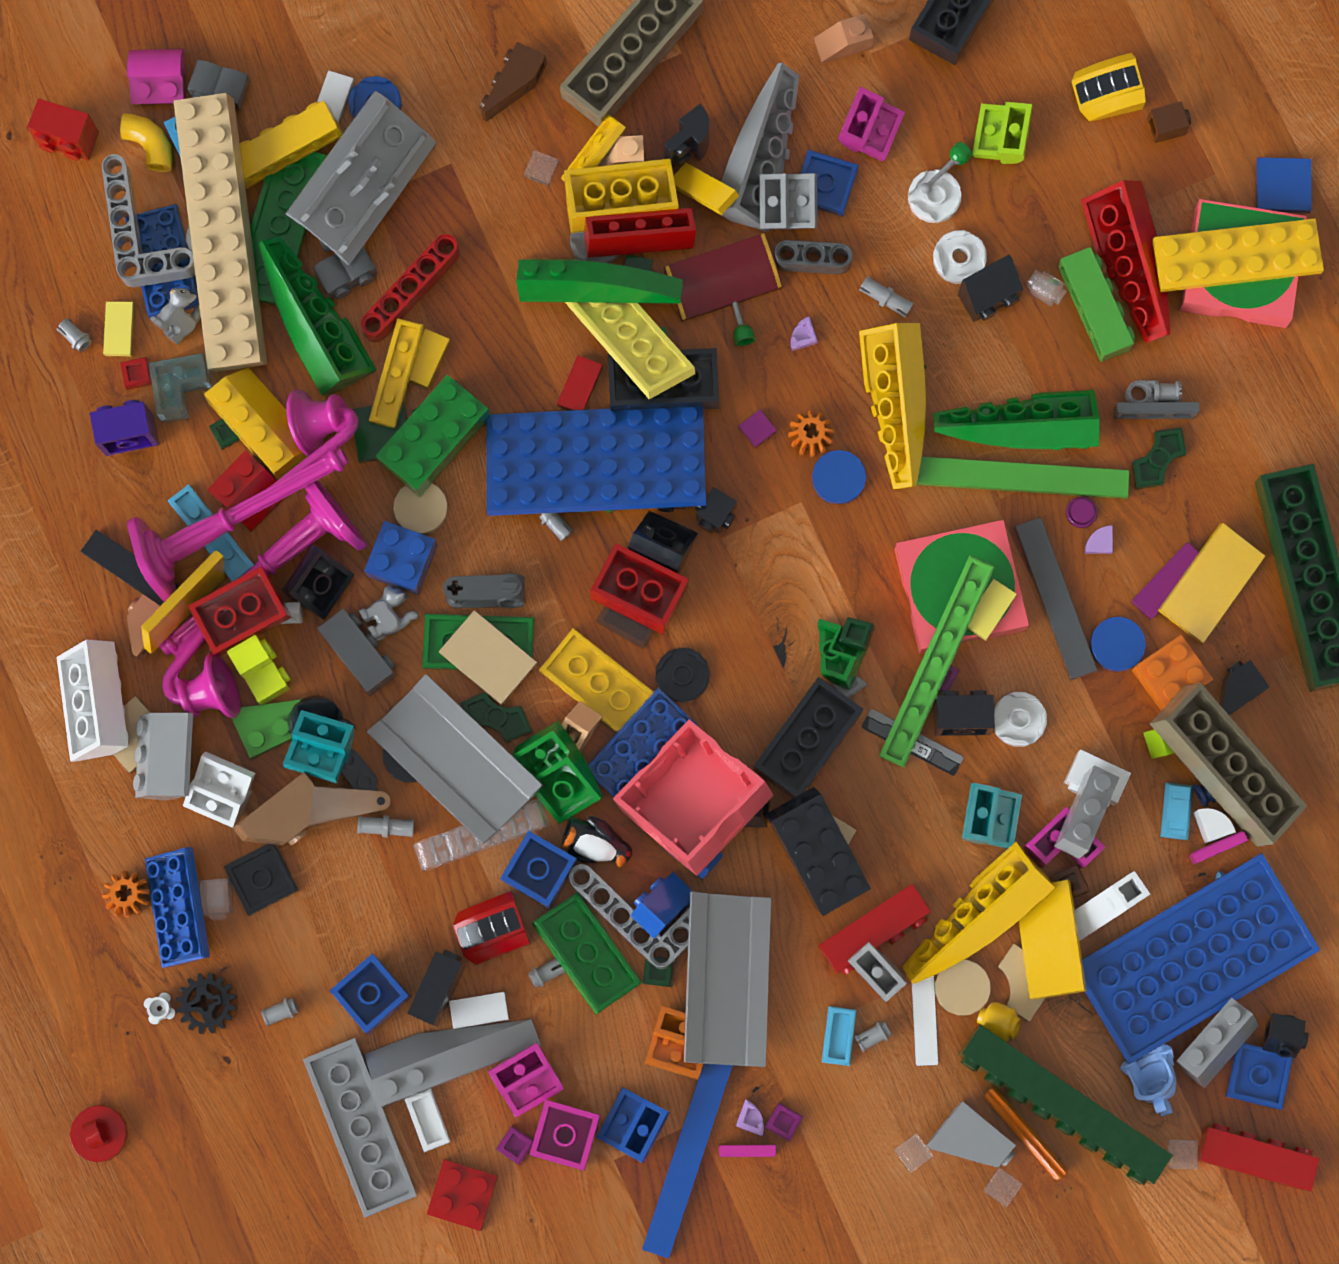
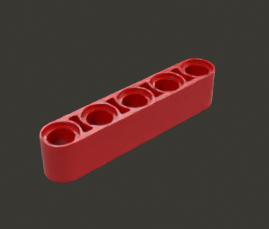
[360,234,460,342]

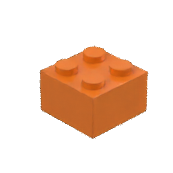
[1132,635,1214,711]

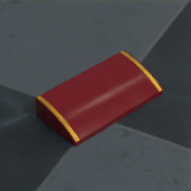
[664,233,783,322]

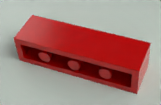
[583,208,696,258]
[818,884,931,975]
[1196,1123,1320,1192]

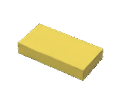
[103,302,134,356]
[967,579,1017,641]

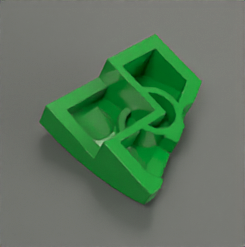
[818,619,870,690]

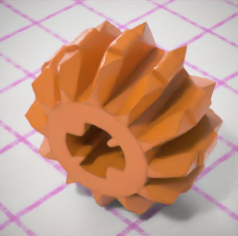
[788,410,834,457]
[102,870,151,918]

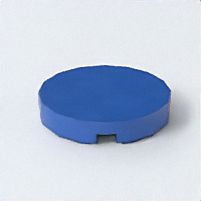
[348,76,402,118]
[812,450,866,504]
[1090,617,1146,672]

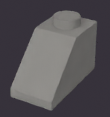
[848,941,907,1002]

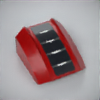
[453,891,531,965]

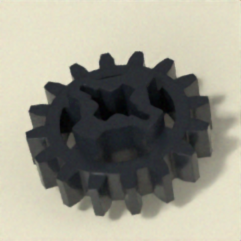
[176,973,238,1034]

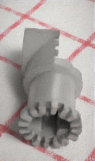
[1125,380,1182,402]

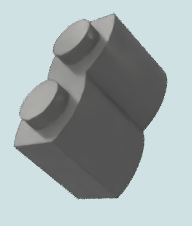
[187,60,251,110]
[313,247,377,299]

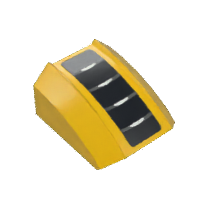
[1072,53,1146,122]

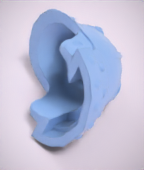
[1120,1044,1177,1117]

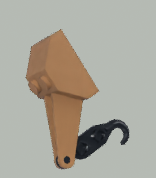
[232,719,391,846]

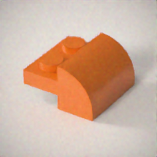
[645,1006,703,1080]

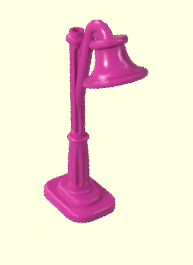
[127,389,359,602]
[160,480,368,718]

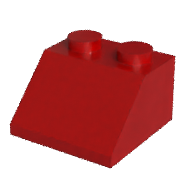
[207,451,284,532]

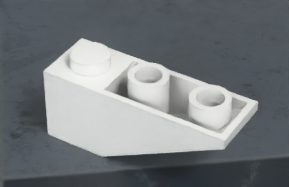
[1075,871,1150,941]

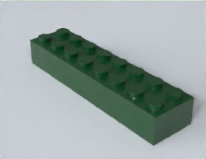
[1255,464,1339,692]
[958,1025,1173,1185]

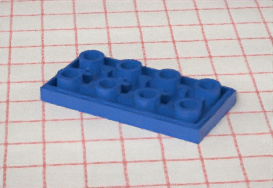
[125,204,199,319]
[588,688,698,797]
[145,847,210,968]

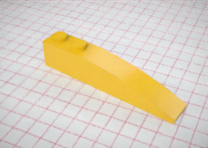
[859,323,926,489]
[902,842,1055,984]

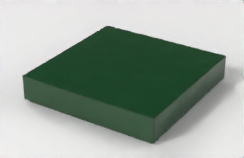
[351,402,407,463]

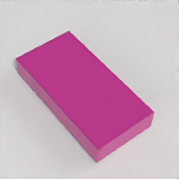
[1189,831,1248,865]
[719,1145,776,1157]

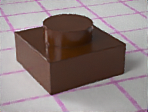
[1052,865,1090,899]

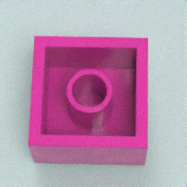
[530,1100,601,1171]

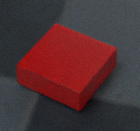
[120,357,153,390]

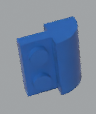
[596,1087,670,1163]

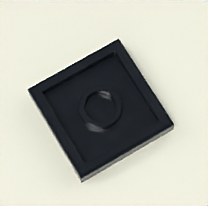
[224,844,299,916]

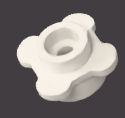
[144,993,176,1024]

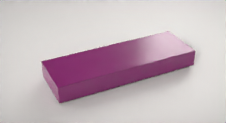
[1131,542,1199,620]

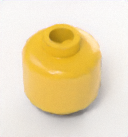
[977,1002,1021,1042]

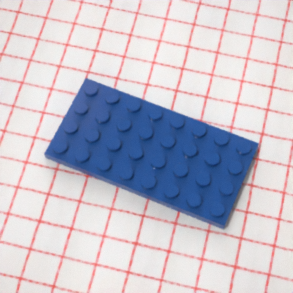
[487,406,706,516]
[1082,853,1320,1064]

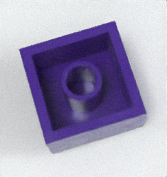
[90,400,159,456]

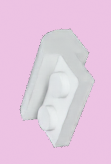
[183,751,256,828]

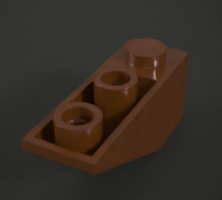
[480,42,547,121]

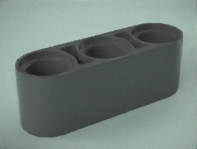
[774,240,853,274]

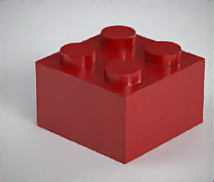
[27,98,99,161]

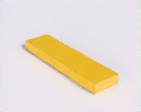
[369,318,424,429]

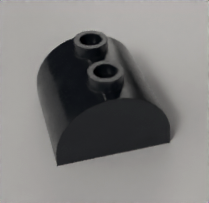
[628,511,698,573]
[281,545,354,620]

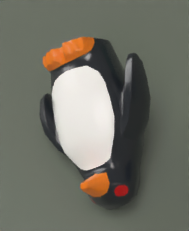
[561,816,632,867]

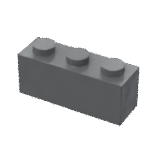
[317,608,396,696]

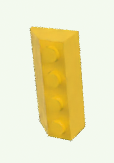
[564,159,679,233]
[204,368,308,481]

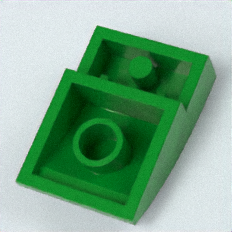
[512,721,602,824]

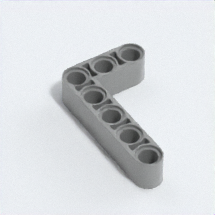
[102,154,195,287]
[569,864,690,969]

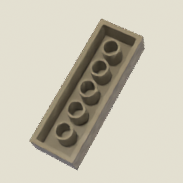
[560,0,703,127]
[1150,682,1307,847]

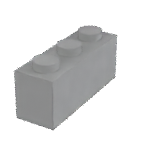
[1054,765,1120,859]
[1177,998,1259,1088]

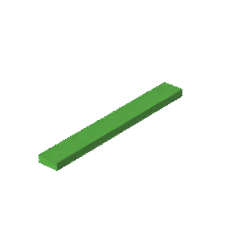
[917,457,1129,499]
[879,555,996,768]

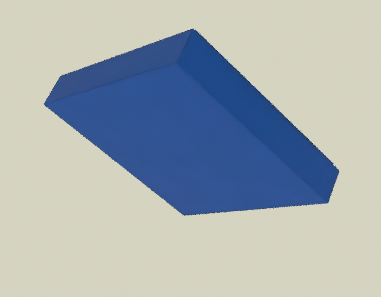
[800,150,859,217]
[1256,158,1312,213]
[1225,1043,1293,1110]

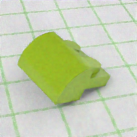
[972,102,1033,164]

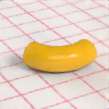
[120,113,172,172]

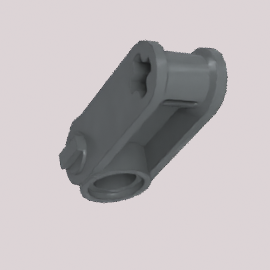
[443,573,525,609]

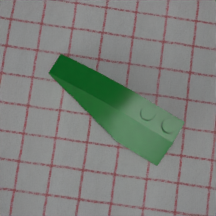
[259,236,377,396]
[516,258,683,303]
[933,390,1100,450]

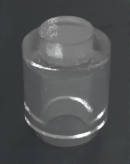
[1025,269,1067,307]

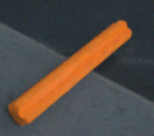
[984,1087,1068,1180]

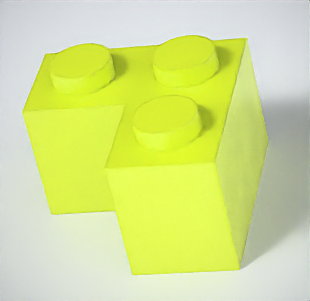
[227,635,291,705]

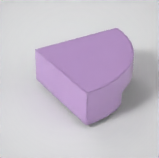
[791,316,818,351]
[1084,526,1113,554]
[736,1099,764,1136]

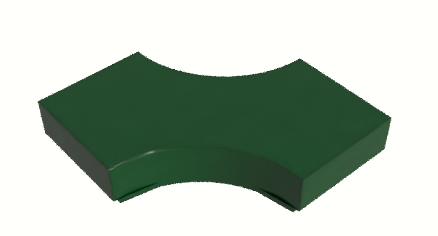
[1131,428,1186,490]
[460,692,532,743]

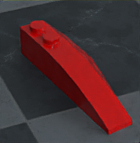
[1081,180,1170,343]

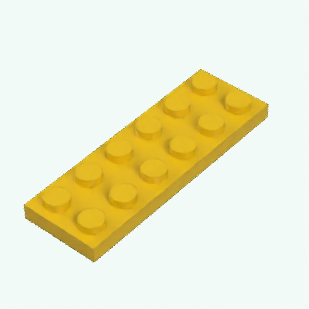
[1153,218,1324,292]

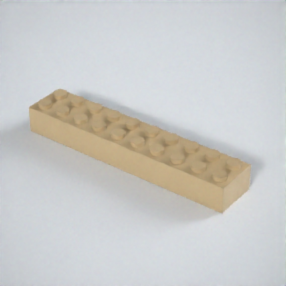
[174,93,268,372]

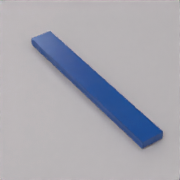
[642,1064,733,1259]

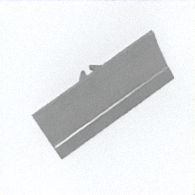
[285,91,436,265]
[367,674,542,845]
[684,892,771,1067]

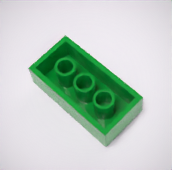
[376,375,490,497]

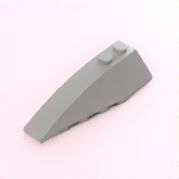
[721,63,800,232]
[365,1019,541,1107]

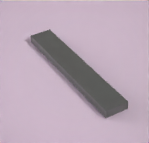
[1015,518,1097,681]

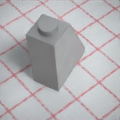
[925,1101,1016,1168]

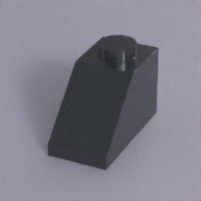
[1219,660,1270,715]

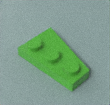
[231,700,300,760]

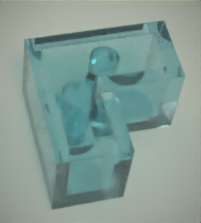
[149,353,212,423]

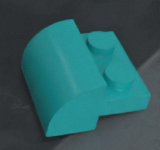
[283,710,354,783]
[962,783,1022,849]

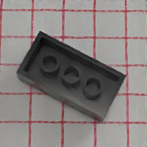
[909,0,994,65]
[608,348,719,411]
[753,677,863,798]
[765,787,871,916]

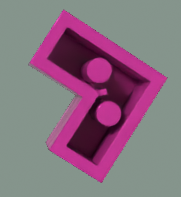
[1023,806,1105,869]

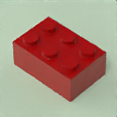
[590,543,689,635]
[188,566,292,657]

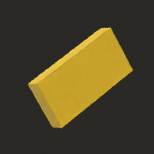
[409,329,450,389]

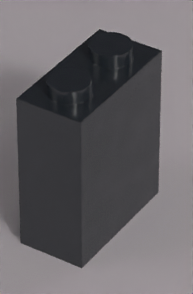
[407,949,466,1027]

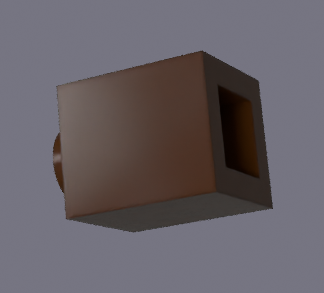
[1147,101,1191,143]

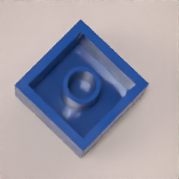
[364,521,438,595]
[500,830,578,909]
[330,954,412,1035]

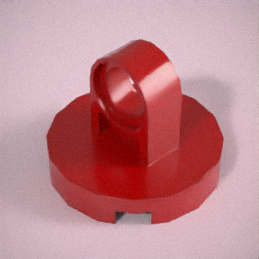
[70,1105,128,1162]

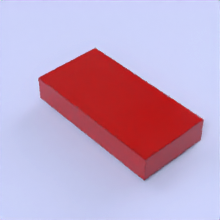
[557,355,603,411]

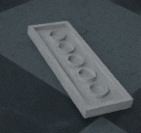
[303,1038,418,1218]

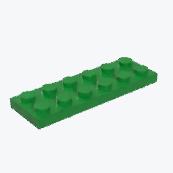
[250,152,327,306]

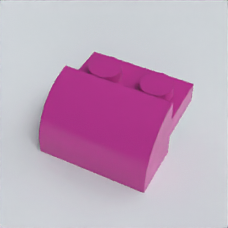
[127,49,186,104]
[838,87,905,162]
[488,1042,564,1117]

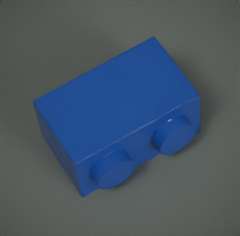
[630,872,693,939]

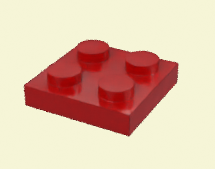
[427,1159,498,1231]

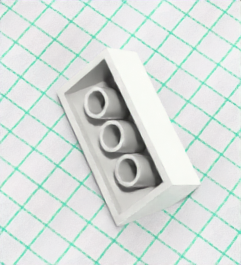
[57,640,129,762]

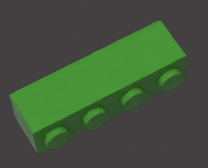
[1058,247,1135,362]

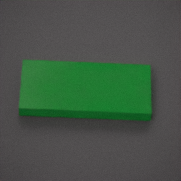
[422,614,535,673]
[532,892,642,1015]

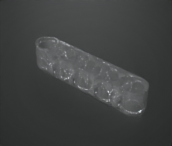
[413,799,550,871]

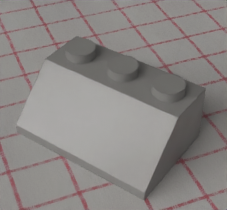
[133,713,193,800]

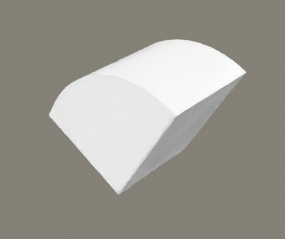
[1193,808,1236,844]

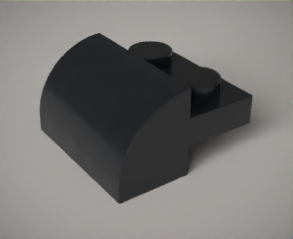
[664,104,709,168]

